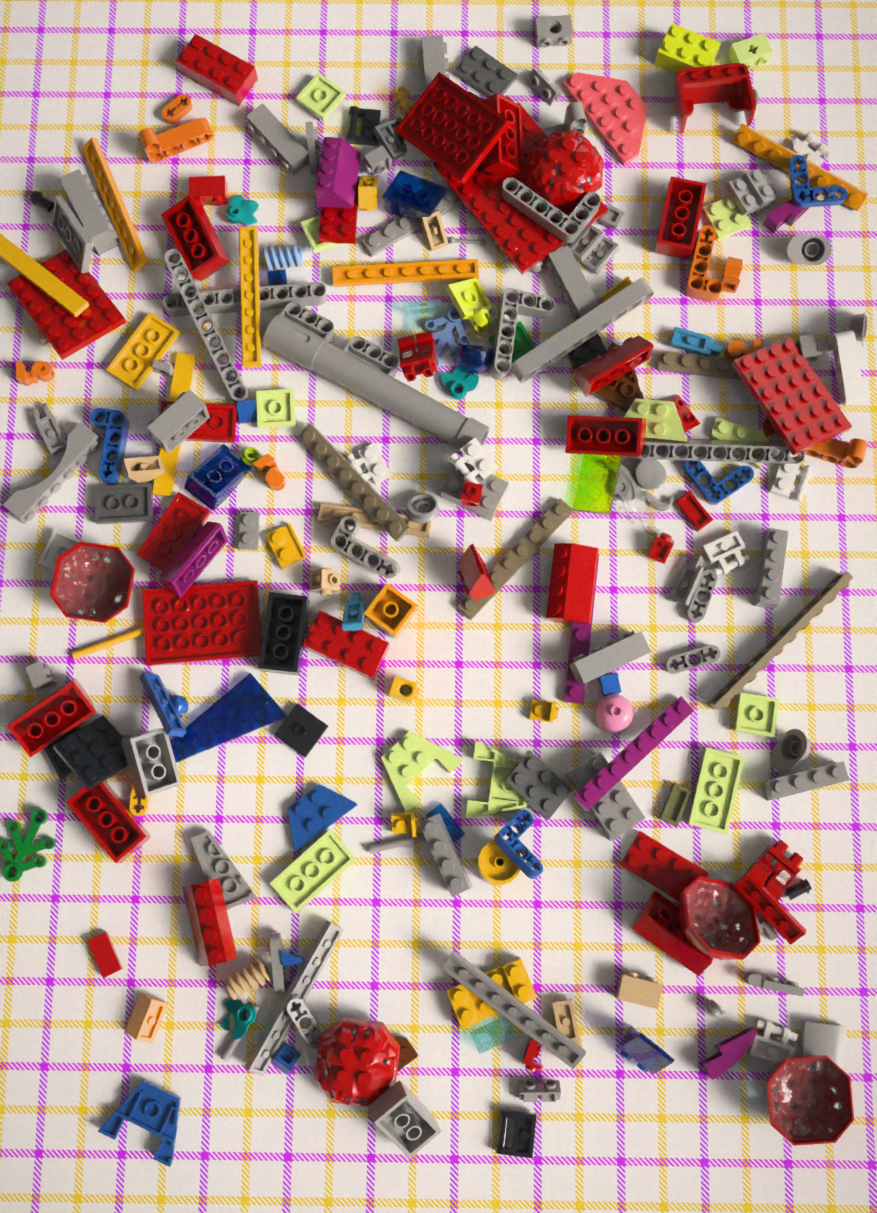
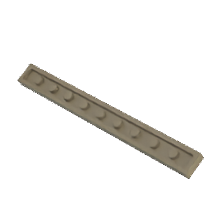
[708,572,854,710]

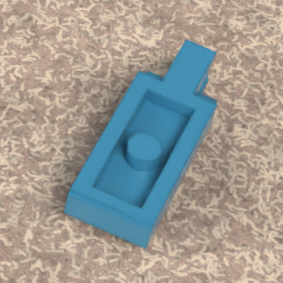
[669,327,723,356]
[342,592,365,631]

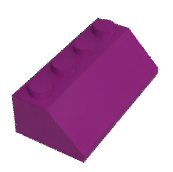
[315,137,361,208]
[159,521,228,598]

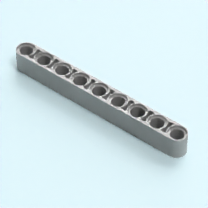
[164,249,249,402]
[510,278,654,383]
[162,282,328,317]
[638,438,805,464]

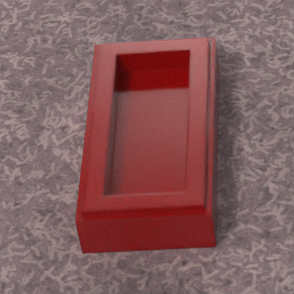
[674,490,713,532]
[87,932,123,978]

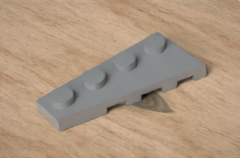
[190,831,257,910]

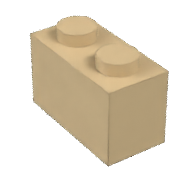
[616,971,663,1009]

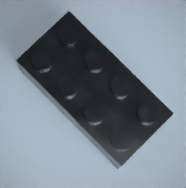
[258,592,310,676]

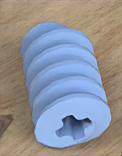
[263,244,303,271]

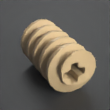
[226,959,272,1000]

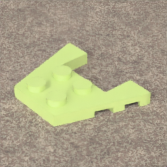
[381,731,463,812]
[466,741,527,818]

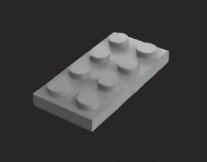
[52,196,94,273]

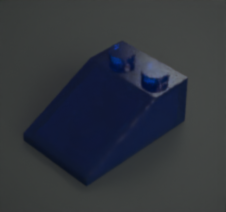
[382,170,448,217]
[184,444,252,511]
[617,1025,675,1074]

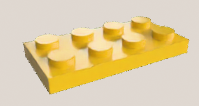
[106,312,181,392]

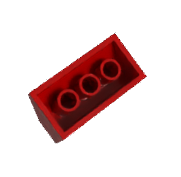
[482,93,524,176]
[574,335,654,397]
[565,415,647,457]
[546,543,599,624]
[7,678,97,758]
[182,878,237,966]
[631,890,713,977]

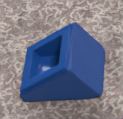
[236,400,257,424]
[598,674,622,696]
[280,949,304,966]
[271,1042,301,1075]

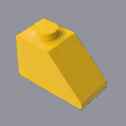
[358,176,379,211]

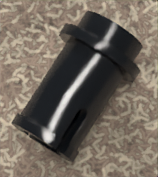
[30,191,54,212]
[784,879,812,901]

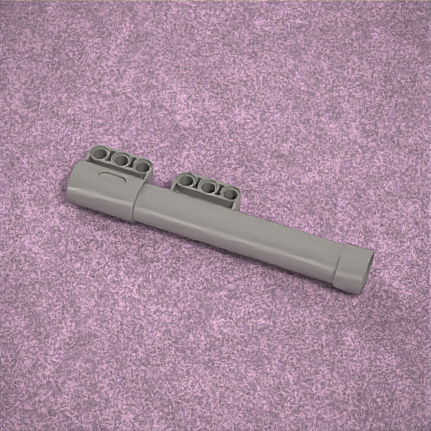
[263,302,490,453]

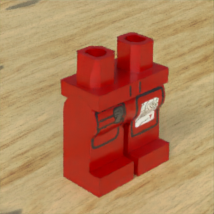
[397,331,437,382]
[743,840,804,900]

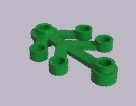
[0,809,56,882]

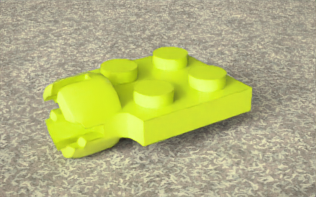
[445,278,494,333]

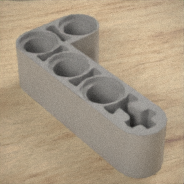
[331,516,401,578]

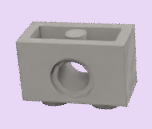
[534,15,573,48]

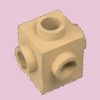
[309,567,340,596]

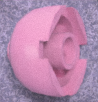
[594,694,634,733]

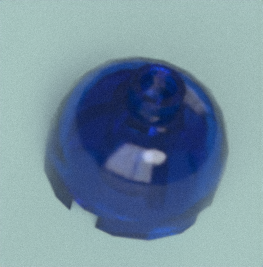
[456,345,494,375]

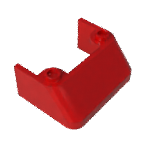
[675,63,757,133]

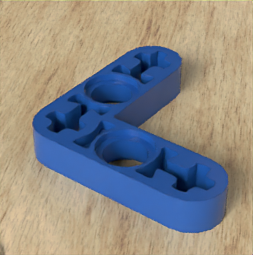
[788,155,847,208]
[683,460,754,505]
[494,810,543,879]

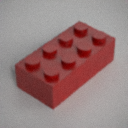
[176,34,258,106]
[654,176,707,259]
[161,194,230,281]
[302,610,390,681]
[66,781,152,863]

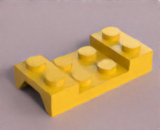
[446,958,537,1030]

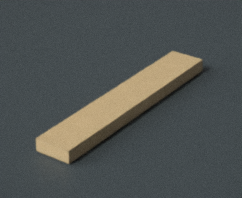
[317,503,432,538]

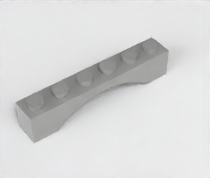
[3,421,101,524]

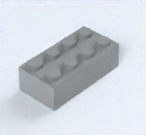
[59,169,119,255]
[566,751,646,841]

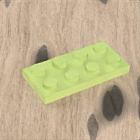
[688,747,745,835]
[270,829,356,913]

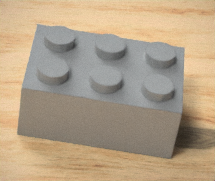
[147,389,210,454]
[441,462,509,521]
[121,728,182,797]
[367,1080,442,1159]

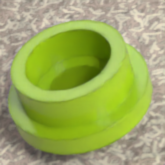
[241,447,260,466]

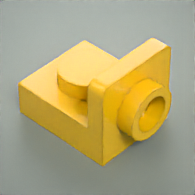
[529,700,559,723]
[391,811,420,837]

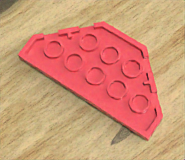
[562,72,647,165]

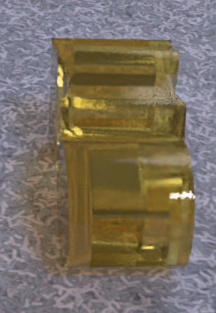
[392,86,416,117]

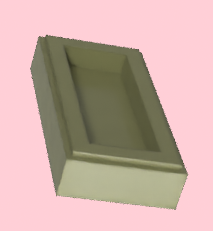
[658,783,692,827]

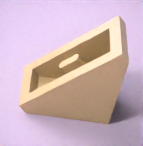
[421,210,449,251]
[123,456,165,484]

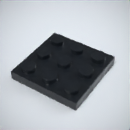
[53,715,128,791]

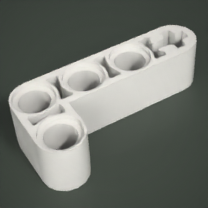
[825,330,864,406]

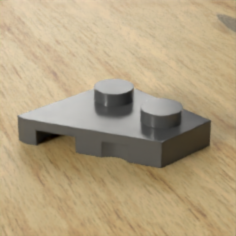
[372,117,407,161]

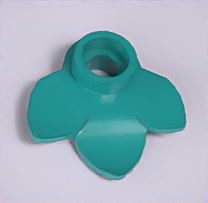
[226,195,259,225]
[442,364,479,400]
[220,999,256,1040]

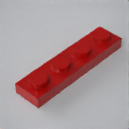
[733,871,806,945]

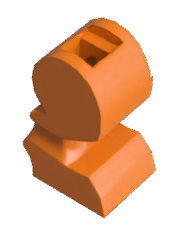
[721,256,743,293]
[725,337,762,359]
[16,361,54,386]
[252,453,286,491]

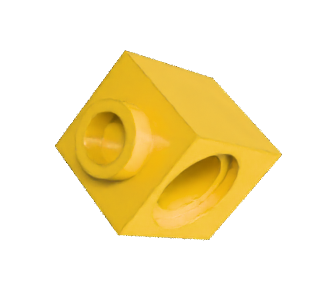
[389,676,420,704]

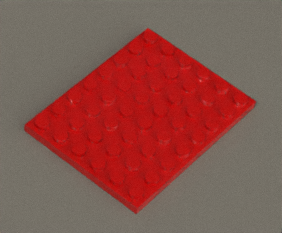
[433,102,608,275]

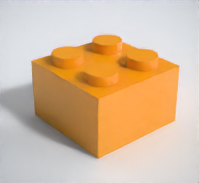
[364,583,418,640]

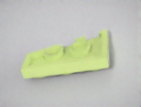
[710,417,771,470]

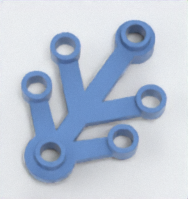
[425,307,469,369]

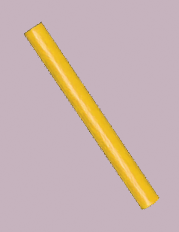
[72,627,144,659]

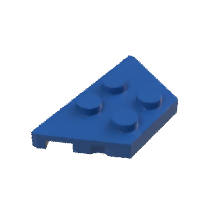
[288,784,357,851]

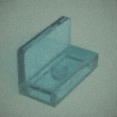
[405,300,444,331]
[470,1016,516,1054]

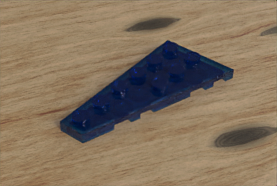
[170,673,287,763]

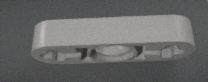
[686,570,718,623]
[665,645,720,674]
[270,933,286,994]
[284,995,322,1049]

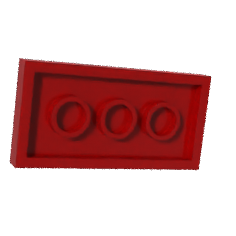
[319,181,359,244]
[160,401,237,443]
[136,492,211,571]
[620,831,709,902]

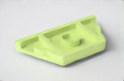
[624,398,687,441]

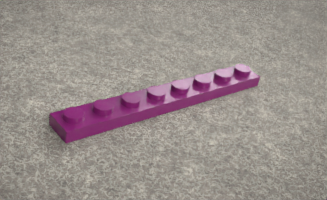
[564,553,599,705]
[572,696,694,812]

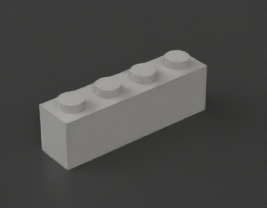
[422,35,450,89]
[246,103,309,174]
[546,245,599,320]
[754,528,788,609]
[569,630,651,686]
[762,761,849,801]
[419,813,473,897]

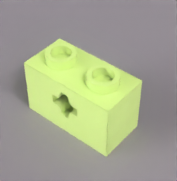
[728,33,773,70]

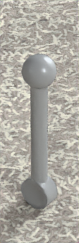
[448,237,486,247]

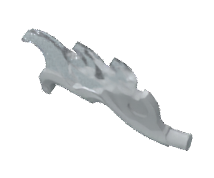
[606,461,674,533]

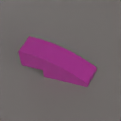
[763,193,820,234]
[701,1027,757,1080]

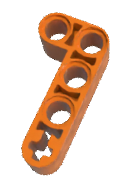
[139,117,214,163]
[685,225,723,302]
[804,438,868,469]

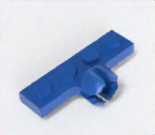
[139,672,188,737]

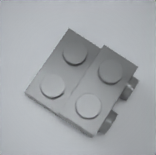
[725,169,777,216]

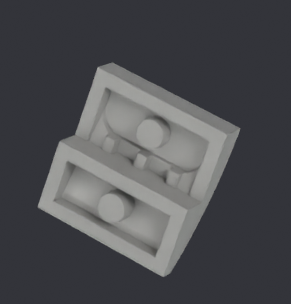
[569,225,619,275]
[800,1021,846,1069]

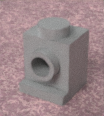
[363,145,393,176]
[795,333,822,362]
[25,659,57,691]

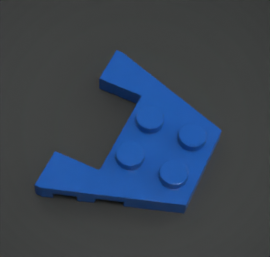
[98,1080,181,1167]

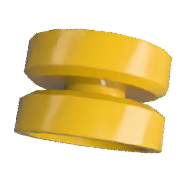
[477,841,521,886]

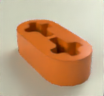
[162,94,193,124]

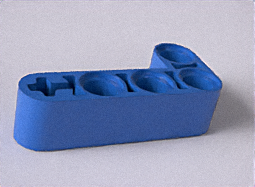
[90,408,129,485]

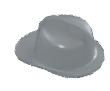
[787,234,831,265]
[845,311,869,347]
[770,729,811,772]

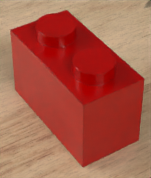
[189,175,228,206]

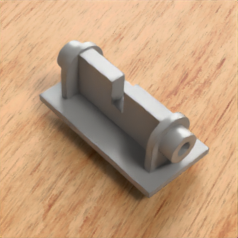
[527,68,562,106]
[519,1079,561,1102]

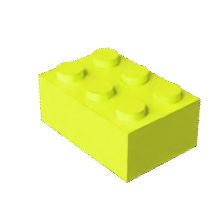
[655,23,721,74]

